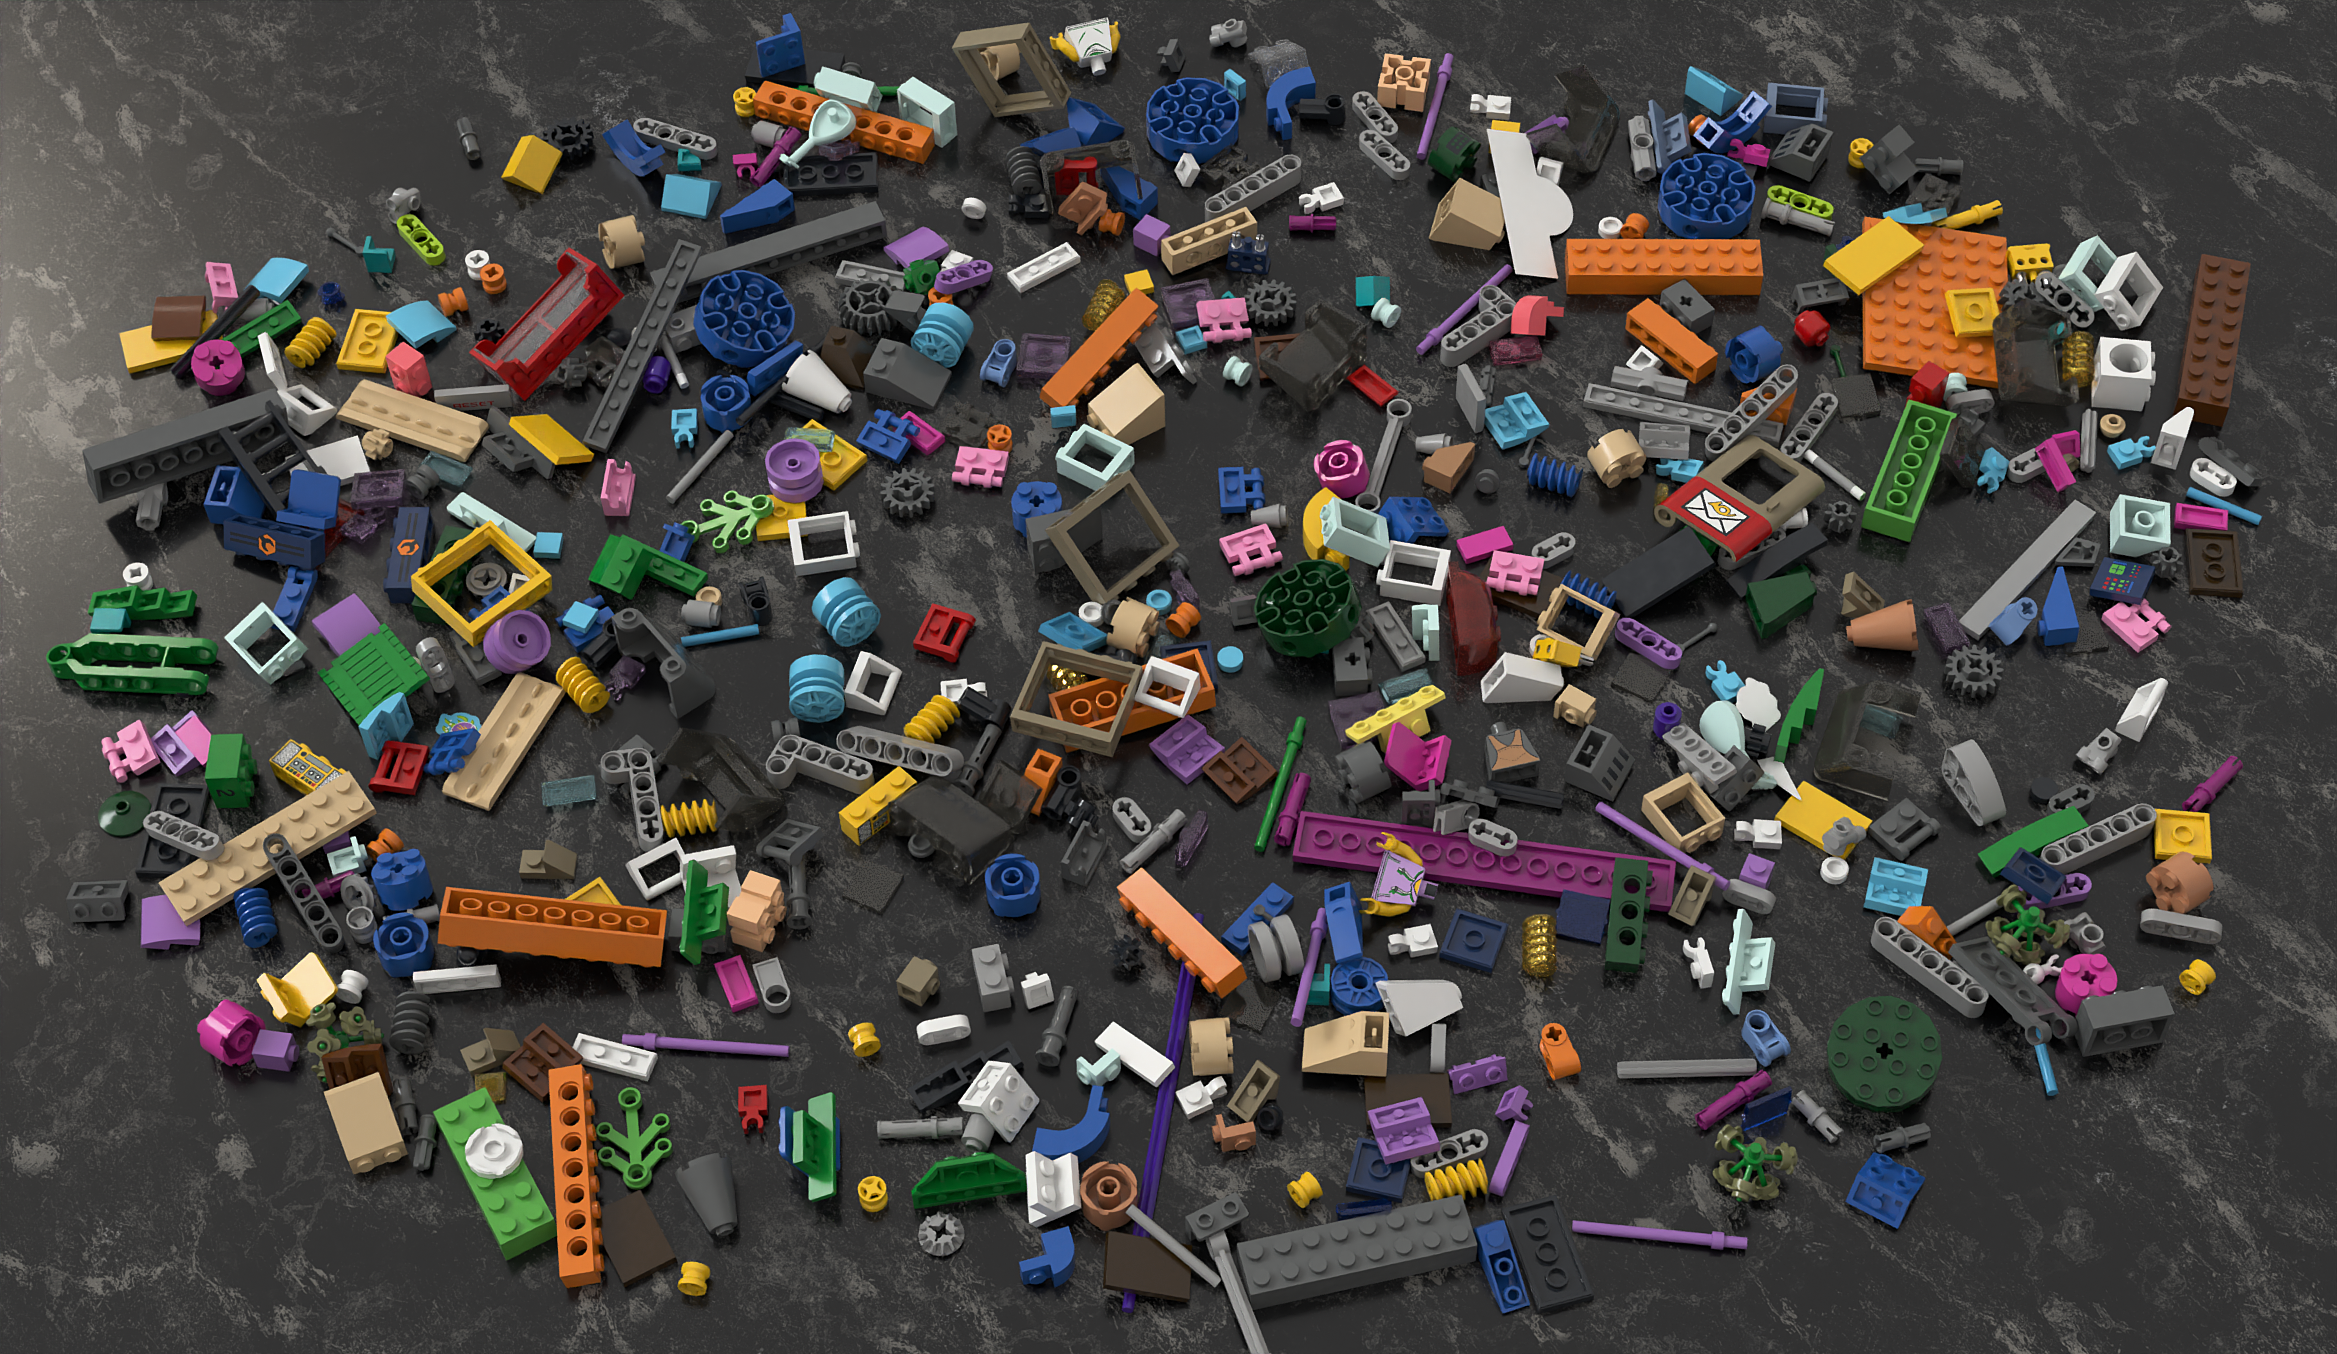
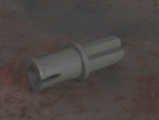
[457,117,481,160]
[1915,157,1963,176]
[413,1114,437,1171]
[1874,1123,1931,1153]

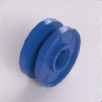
[1329,956,1388,1016]

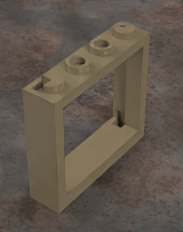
[952,23,1071,117]
[1045,470,1180,605]
[1010,641,1143,757]

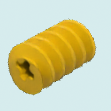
[284,317,337,369]
[556,657,610,713]
[904,695,960,753]
[660,799,718,838]
[1424,1158,1488,1201]

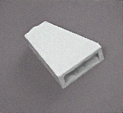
[1481,652,1564,703]
[1375,980,1463,1036]

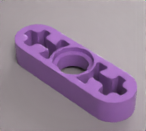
[934,260,993,294]
[1615,618,1682,669]
[2018,873,2092,910]
[1489,1121,1530,1197]

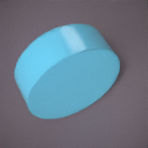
[1146,590,1172,615]
[1217,646,1243,673]

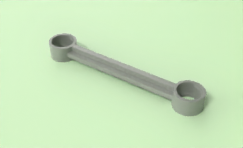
[1355,399,1412,514]
[1205,1230,1271,1354]

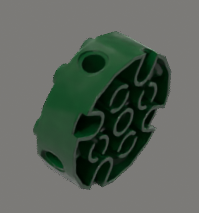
[1254,559,1362,658]
[1826,996,1942,1113]

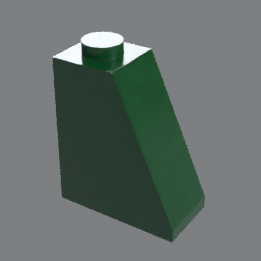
[1745,572,1817,639]

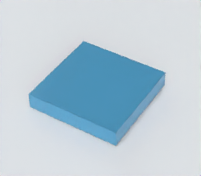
[1038,612,1107,652]

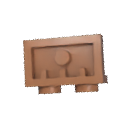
[1058,181,1108,235]

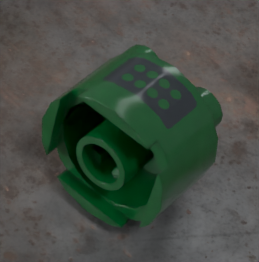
[1428,126,1481,183]

